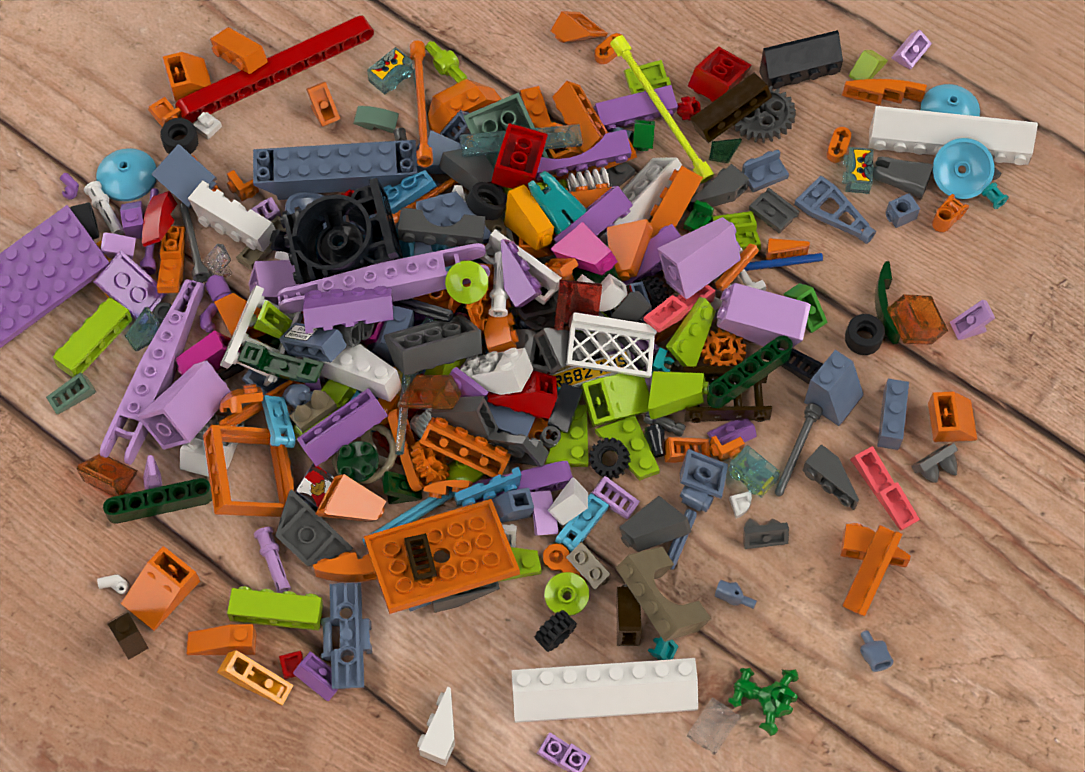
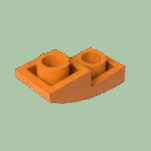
[423,480,473,499]

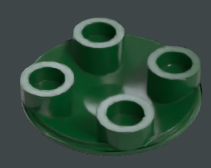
[337,441,379,483]

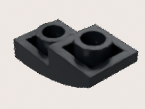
[547,383,583,434]

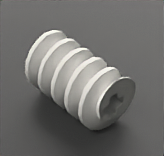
[566,167,610,192]

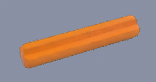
[715,244,759,292]

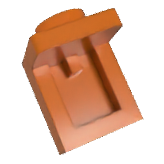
[148,97,181,127]
[227,170,259,201]
[709,435,745,462]

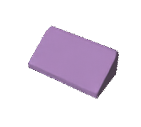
[891,30,932,70]

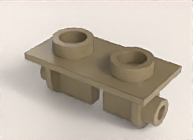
[566,542,611,590]

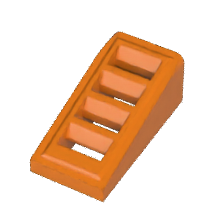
[766,238,810,260]
[664,437,711,463]

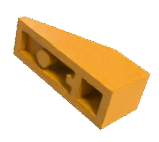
[217,650,293,706]

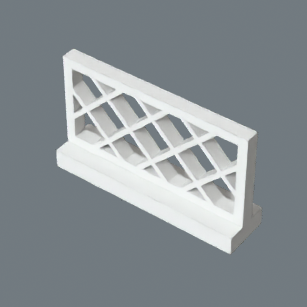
[566,312,657,378]

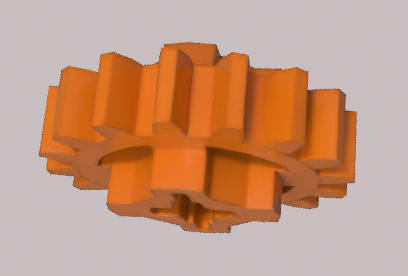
[700,328,746,366]
[410,440,450,483]

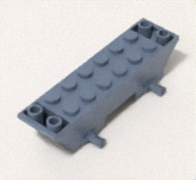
[253,140,417,200]

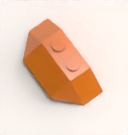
[428,79,502,134]

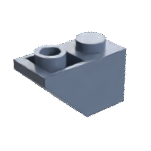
[492,488,534,523]

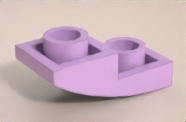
[530,490,558,536]
[536,733,591,772]

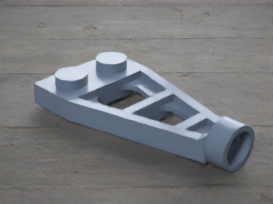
[794,176,876,244]

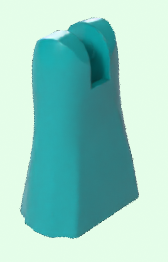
[528,171,587,235]

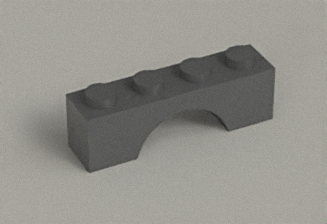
[398,208,485,247]

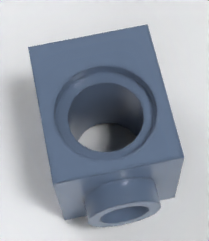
[885,193,920,228]

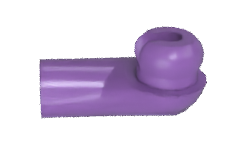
[60,173,79,200]
[200,303,218,333]

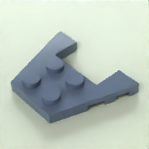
[414,191,491,256]

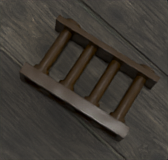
[682,366,772,423]

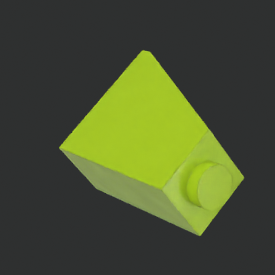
[648,371,709,419]

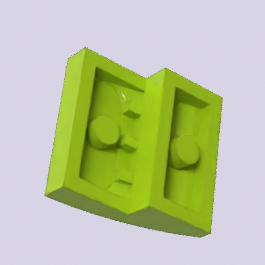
[624,60,671,95]
[712,211,761,250]

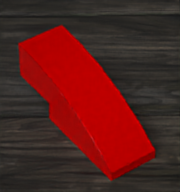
[142,191,177,247]

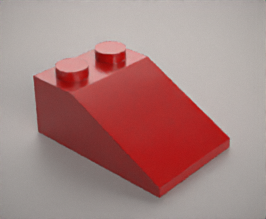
[688,47,752,102]
[491,123,548,193]

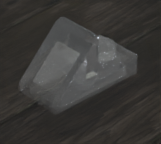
[202,244,232,286]

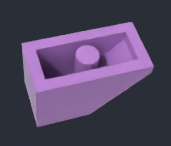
[120,201,144,239]

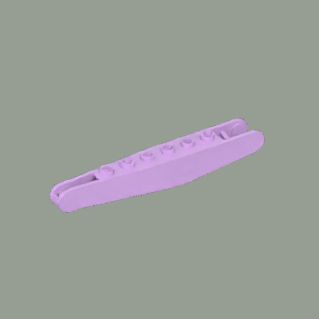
[277,243,490,314]
[100,279,205,465]

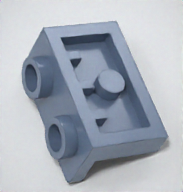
[742,150,789,192]

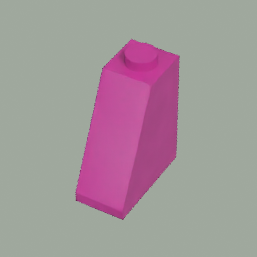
[551,222,618,275]
[175,330,242,376]

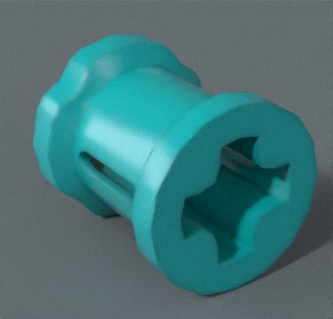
[981,182,1009,209]

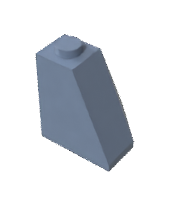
[416,130,467,174]

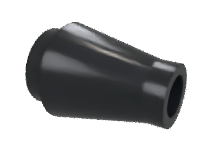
[644,424,666,458]

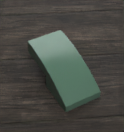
[353,106,399,133]

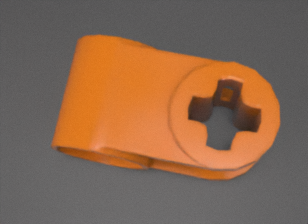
[932,194,969,233]

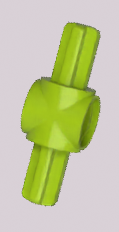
[425,41,467,83]

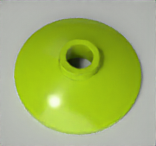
[445,261,489,304]
[446,460,484,483]
[544,572,589,616]

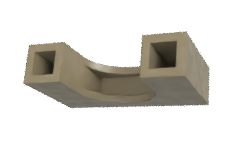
[616,547,711,642]

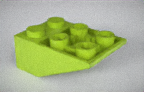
[581,369,650,427]

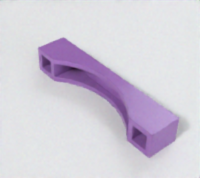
[536,129,632,181]

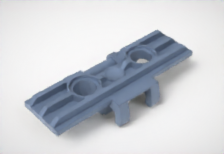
[320,582,372,689]

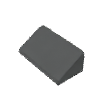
[609,291,651,322]

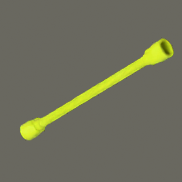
[610,35,715,183]

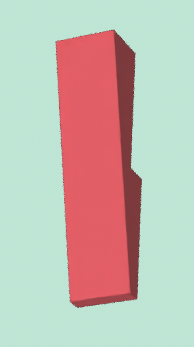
[643,284,716,332]
[850,446,920,531]

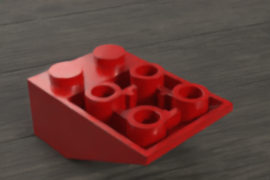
[487,371,557,419]

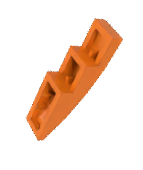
[842,79,927,105]

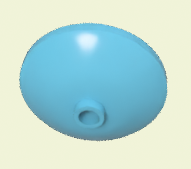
[920,84,980,116]
[932,138,995,199]
[96,148,157,202]

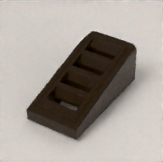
[404,533,437,582]

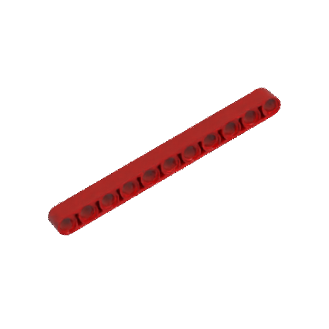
[175,15,374,123]

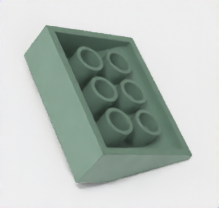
[463,92,549,187]

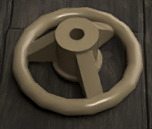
[332,424,398,485]

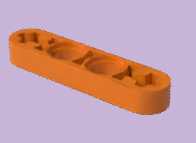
[388,408,428,492]

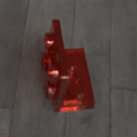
[554,280,602,330]

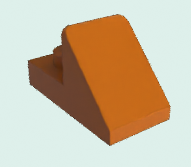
[306,82,340,127]
[544,258,578,290]

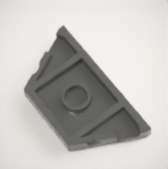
[275,489,353,566]

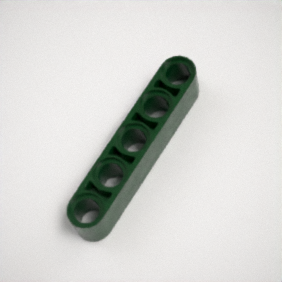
[707,336,793,408]
[103,478,212,524]

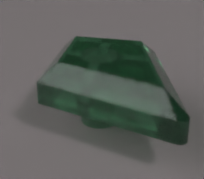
[709,138,742,163]

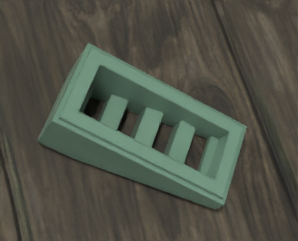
[46,372,96,414]

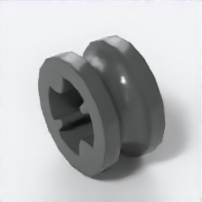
[540,426,561,448]

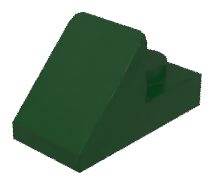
[382,471,422,504]

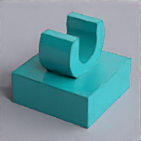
[652,347,674,374]
[648,636,679,660]

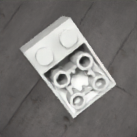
[460,348,533,395]
[180,414,245,477]

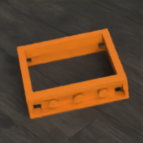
[203,425,294,517]

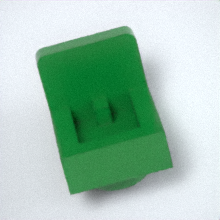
[683,200,714,232]

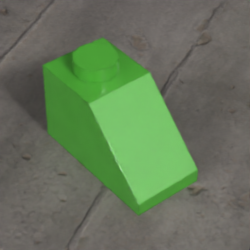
[784,283,828,333]

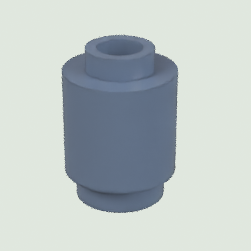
[680,485,714,512]

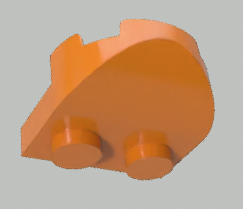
[219,384,263,413]

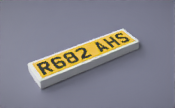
[549,349,632,388]

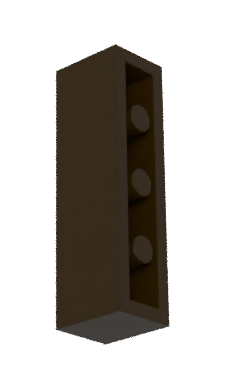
[690,72,772,143]

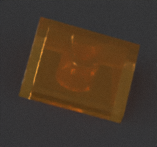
[77,453,138,497]

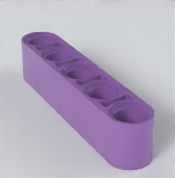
[472,461,573,503]

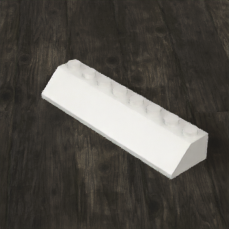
[868,106,1038,165]
[572,158,682,283]
[512,658,698,723]

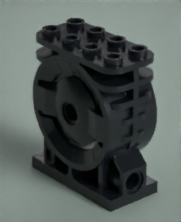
[280,178,403,285]

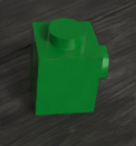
[633,120,655,151]

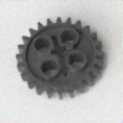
[733,86,796,143]

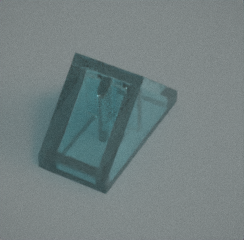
[125,307,160,351]

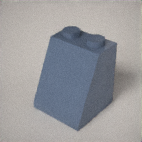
[151,144,217,209]
[367,306,415,367]
[804,350,864,426]

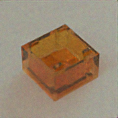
[887,294,948,345]

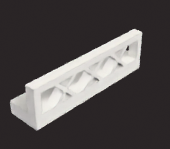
[480,229,562,305]

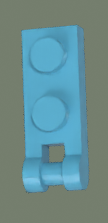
[261,395,296,448]
[555,493,609,552]

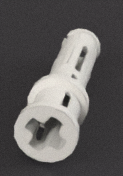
[84,181,125,235]
[489,252,509,317]

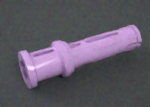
[254,527,291,593]

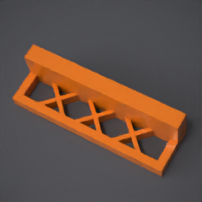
[842,525,903,616]

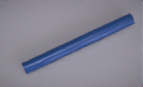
[744,253,823,271]

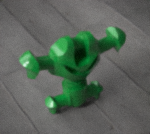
[728,668,799,736]

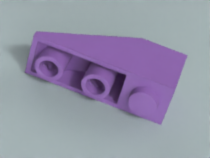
[501,239,542,307]

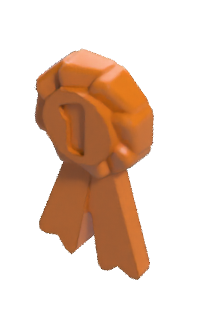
[543,544,586,580]

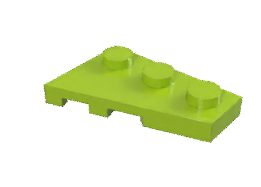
[666,297,716,367]
[595,415,660,481]

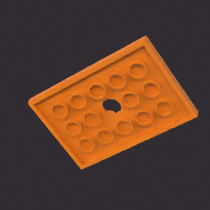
[364,499,520,614]

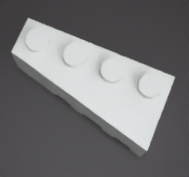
[188,181,276,252]
[317,344,402,402]

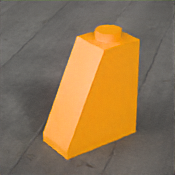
[504,185,554,250]

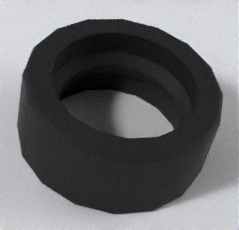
[466,182,507,221]

